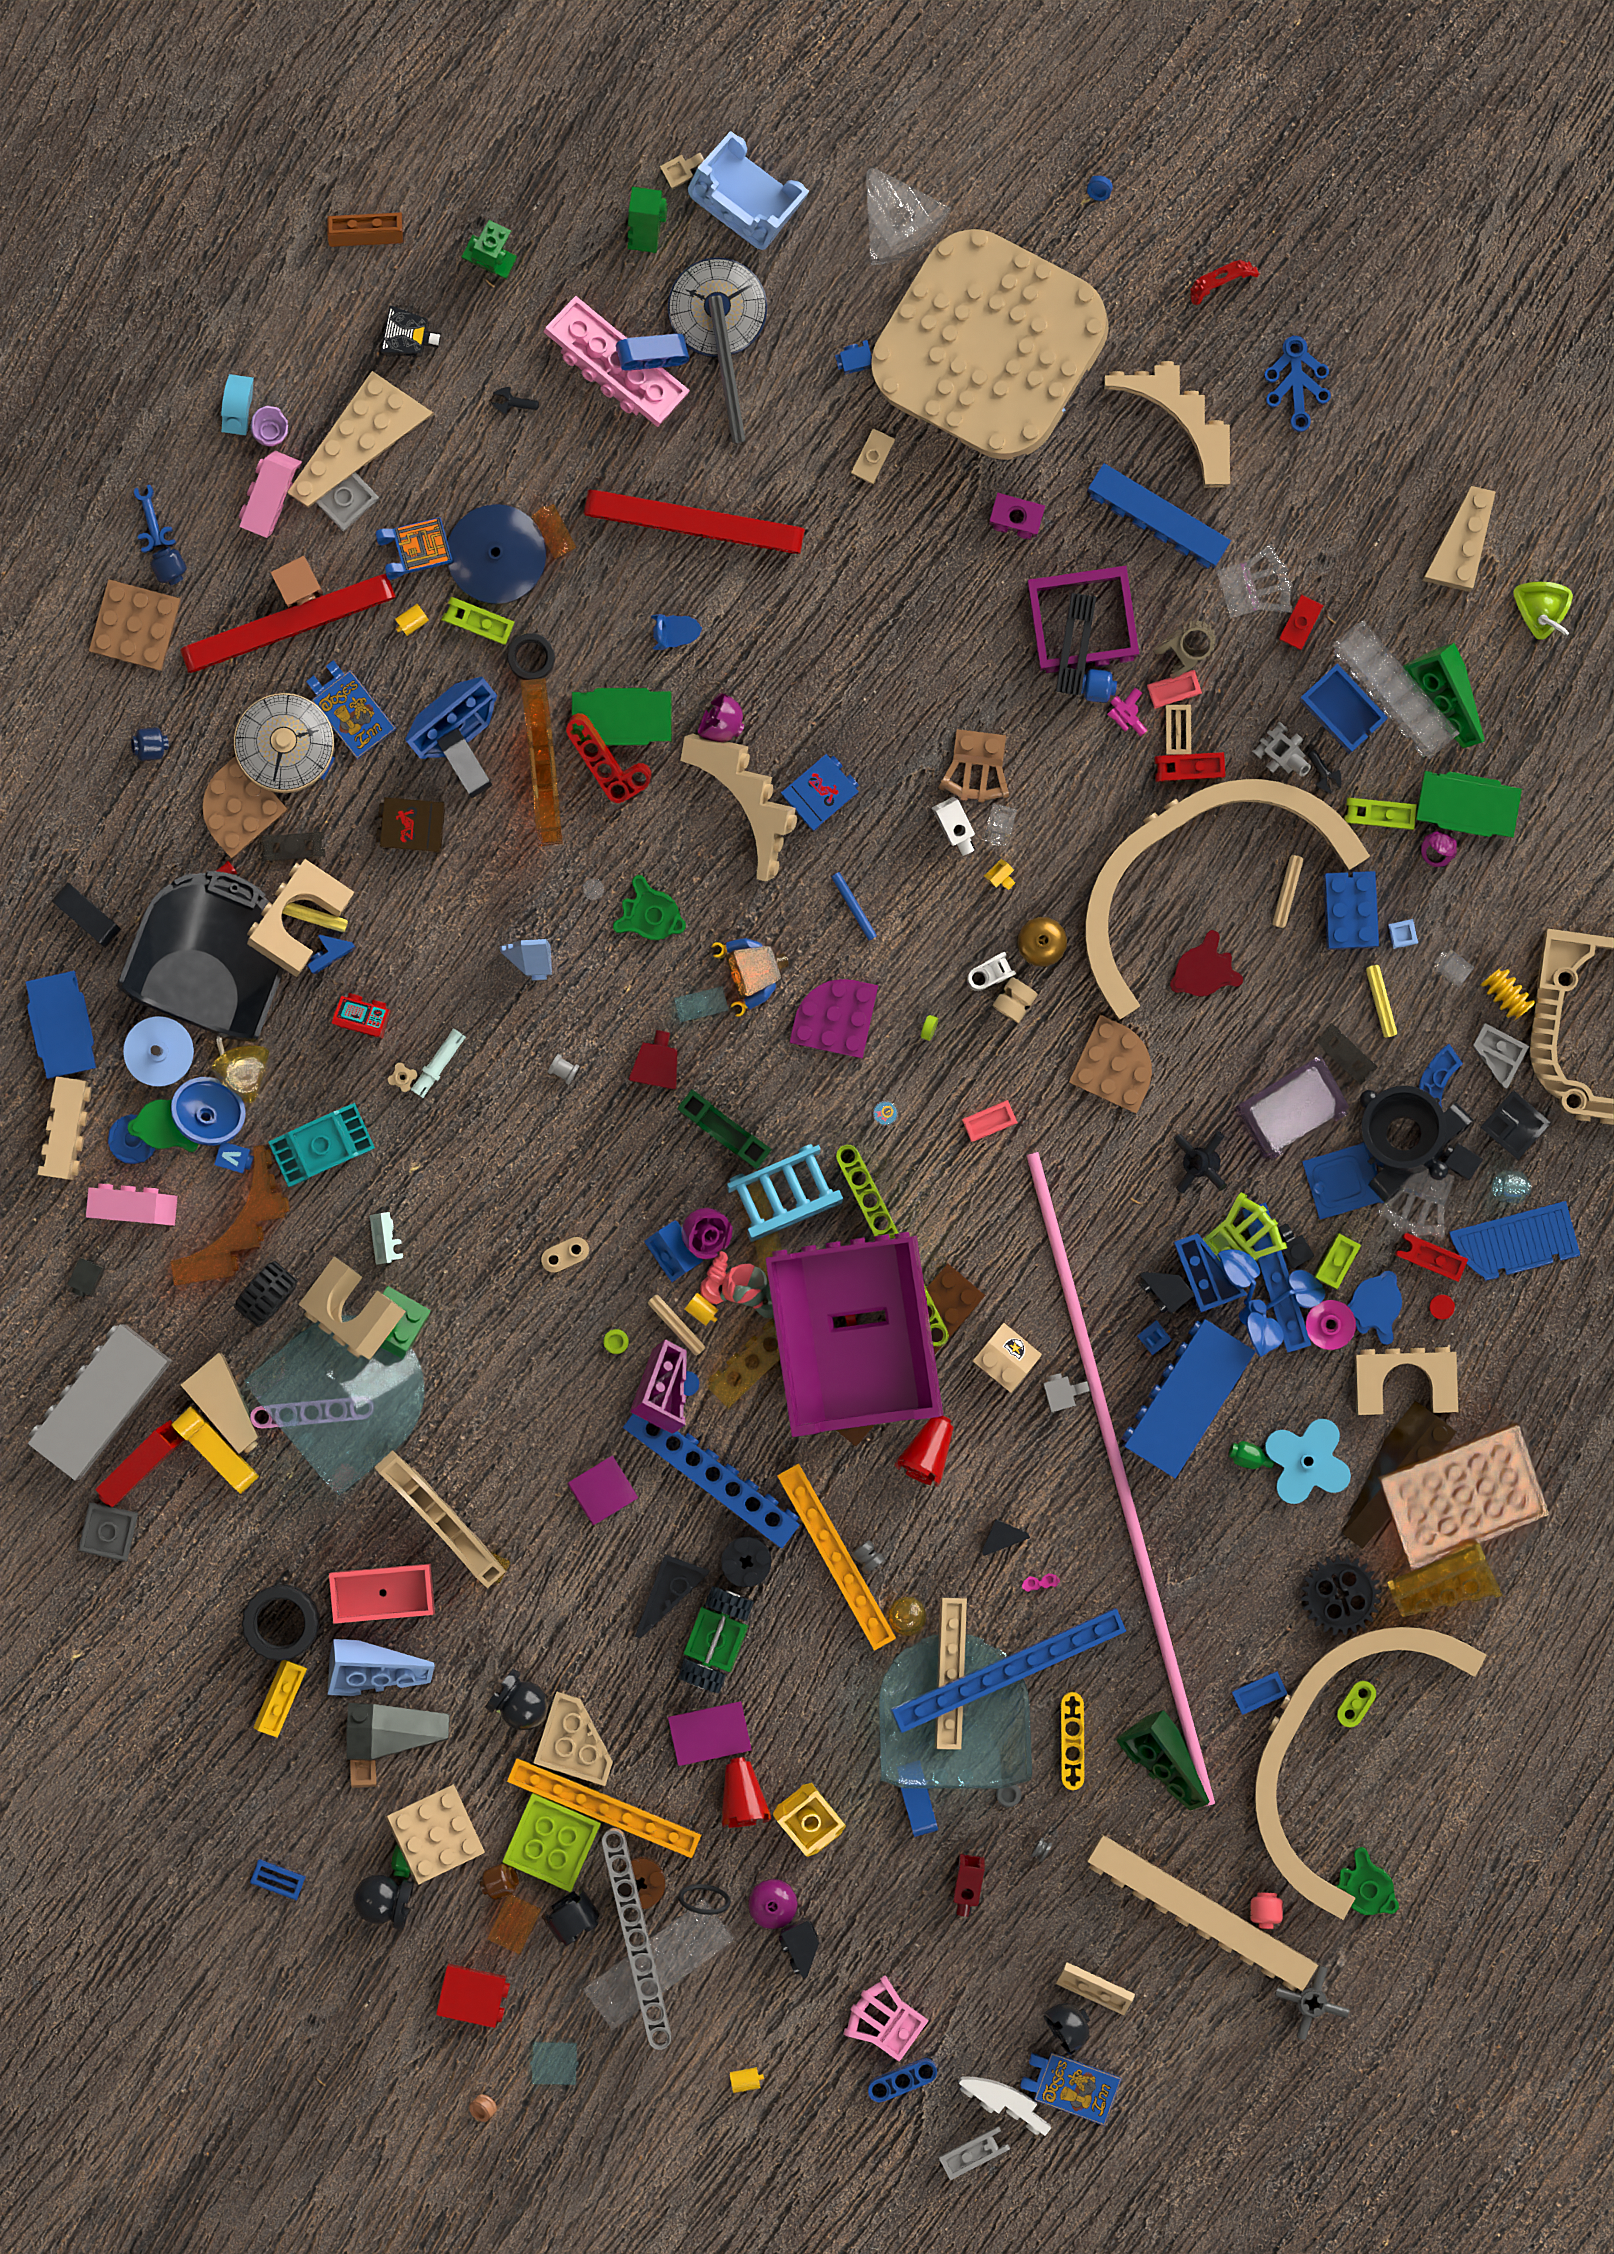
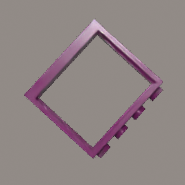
[1027,566,1139,674]

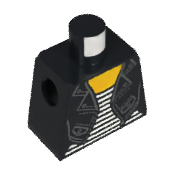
[381,306,441,357]

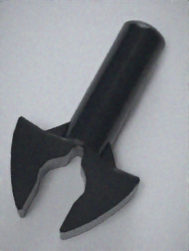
[491,387,539,415]
[1308,750,1342,794]

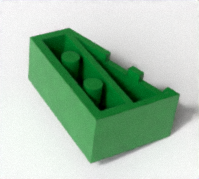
[627,186,668,253]

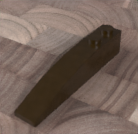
[1343,1401,1457,1549]

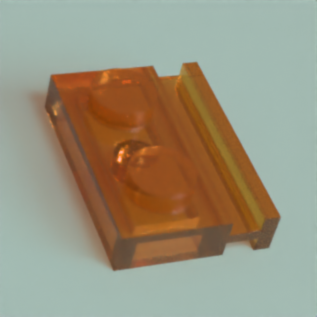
[487,1894,542,1955]

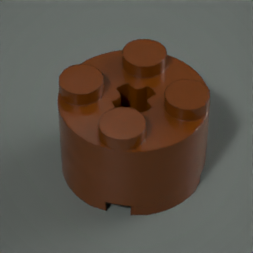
[618,1857,666,1909]

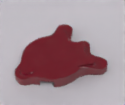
[1170,930,1243,997]

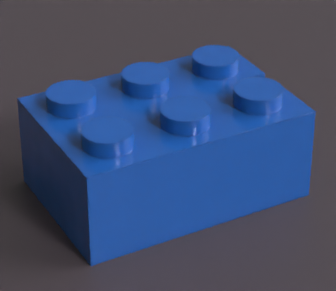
[1299,663,1388,754]
[1323,871,1379,950]

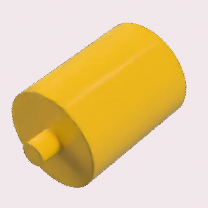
[395,604,429,636]
[685,1293,719,1326]
[730,2067,764,2093]

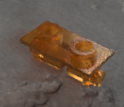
[532,504,577,559]

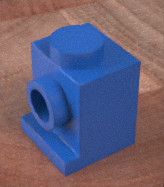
[835,340,872,375]

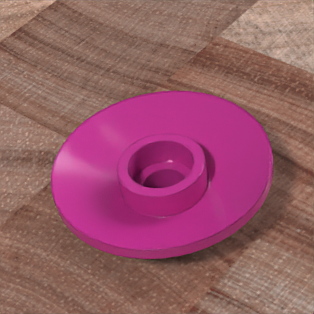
[1306,1300,1356,1350]

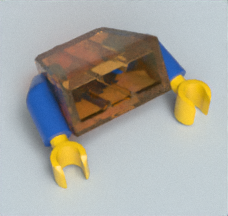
[711,938,789,1017]

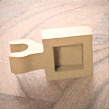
[660,153,704,190]

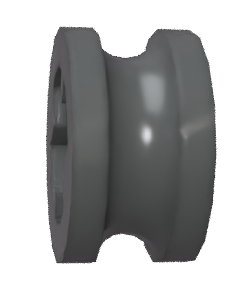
[1031,1837,1052,1863]

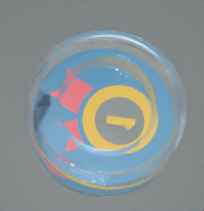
[873,1101,898,1126]

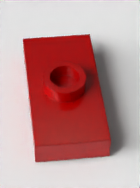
[1279,594,1324,651]

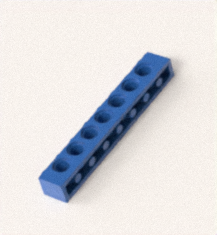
[623,1414,800,1548]

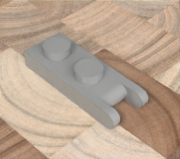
[939,2126,1010,2180]

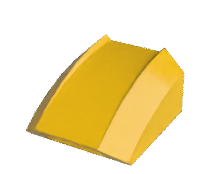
[773,1783,846,1857]

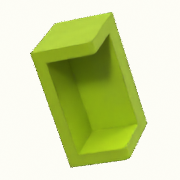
[1314,1233,1361,1289]

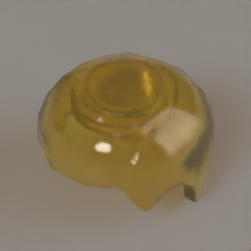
[888,1597,927,1637]

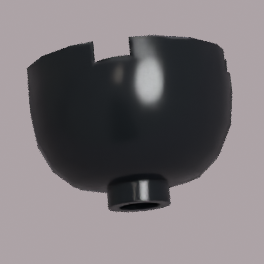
[1043,2003,1090,2055]

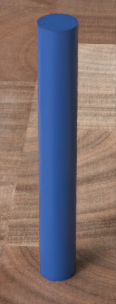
[831,872,877,941]

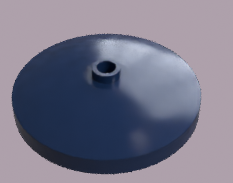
[448,504,546,604]

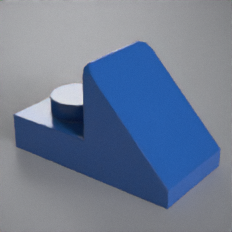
[307,935,356,975]

